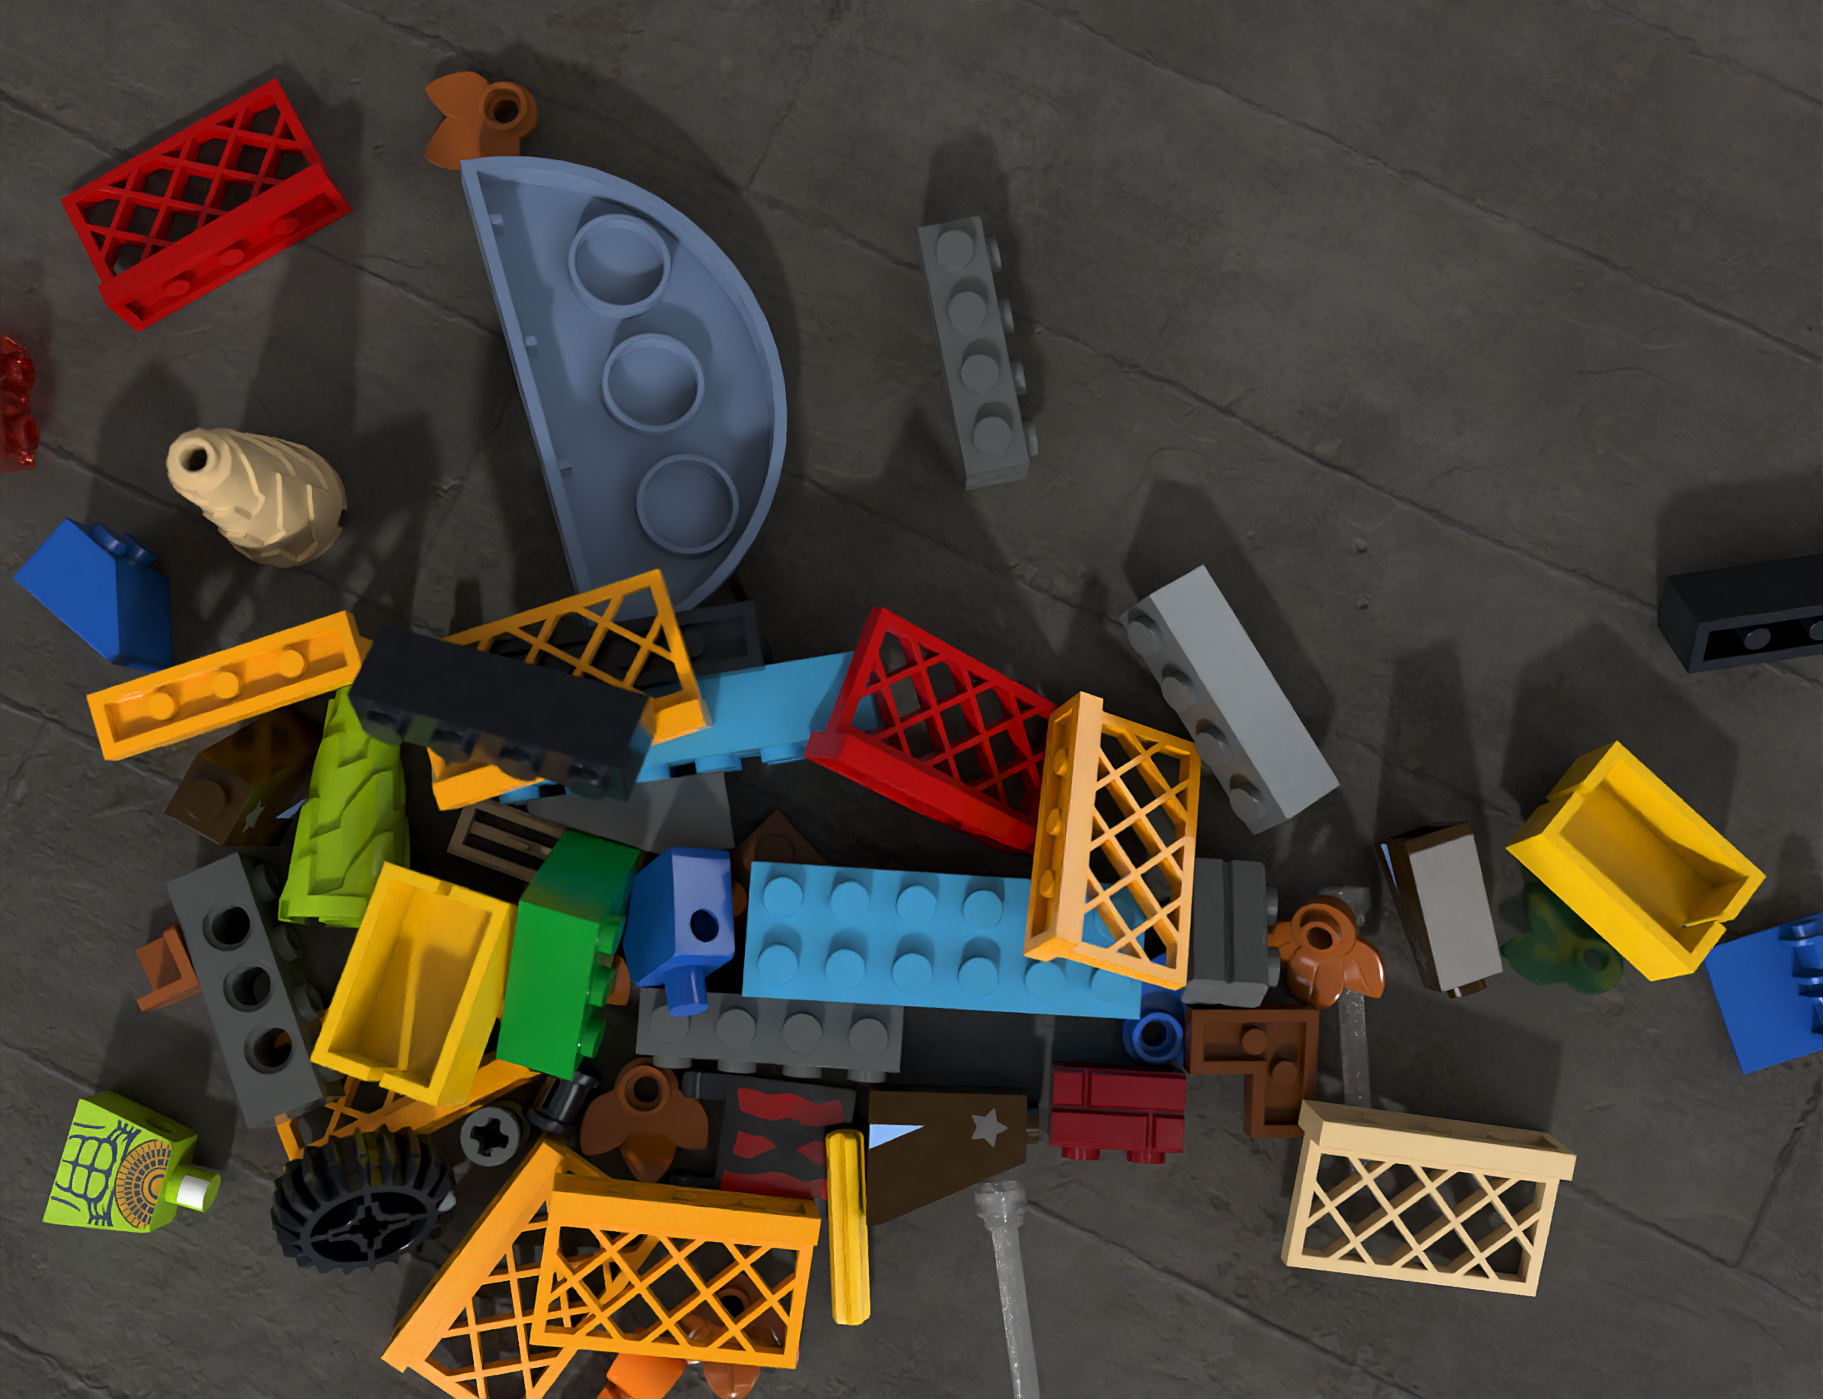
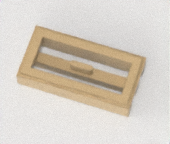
[446,798,583,883]

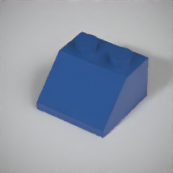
[13,517,173,673]

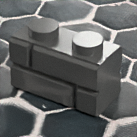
[1180,857,1280,1009]

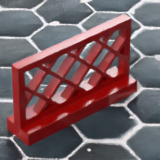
[60,78,353,333]
[802,607,1060,858]

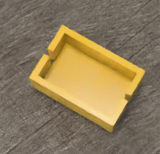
[1505,740,1766,981]
[310,862,519,1106]

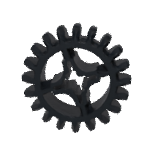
[270,1124,457,1275]

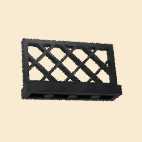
[489,600,774,690]

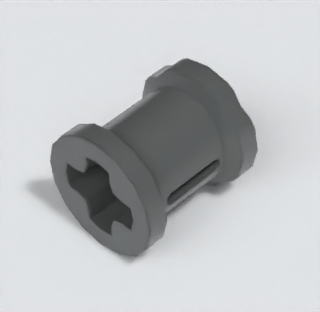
[460,1098,533,1167]

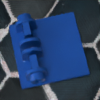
[1702,911,1823,1075]

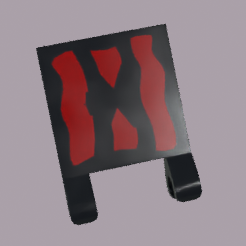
[667,1066,857,1218]

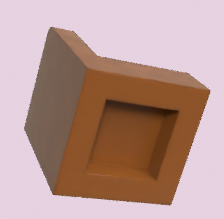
[135,923,202,1012]

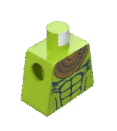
[43,1090,221,1233]

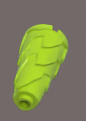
[278,684,410,929]

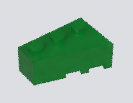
[496,828,641,1081]

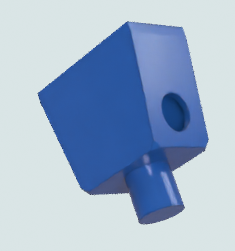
[621,847,735,1017]

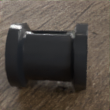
[521,1062,603,1138]

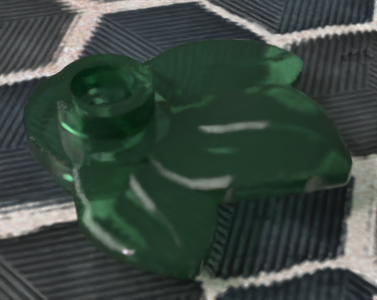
[1499,882,1624,995]

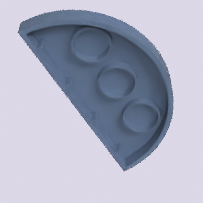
[460,156,787,627]

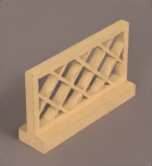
[1280,1099,1577,1297]

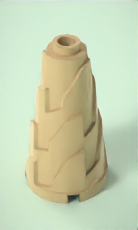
[166,428,347,568]

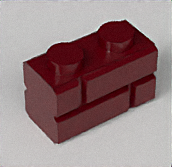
[1047,1060,1186,1164]

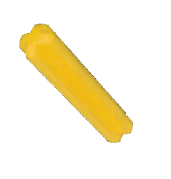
[825,1128,871,1325]

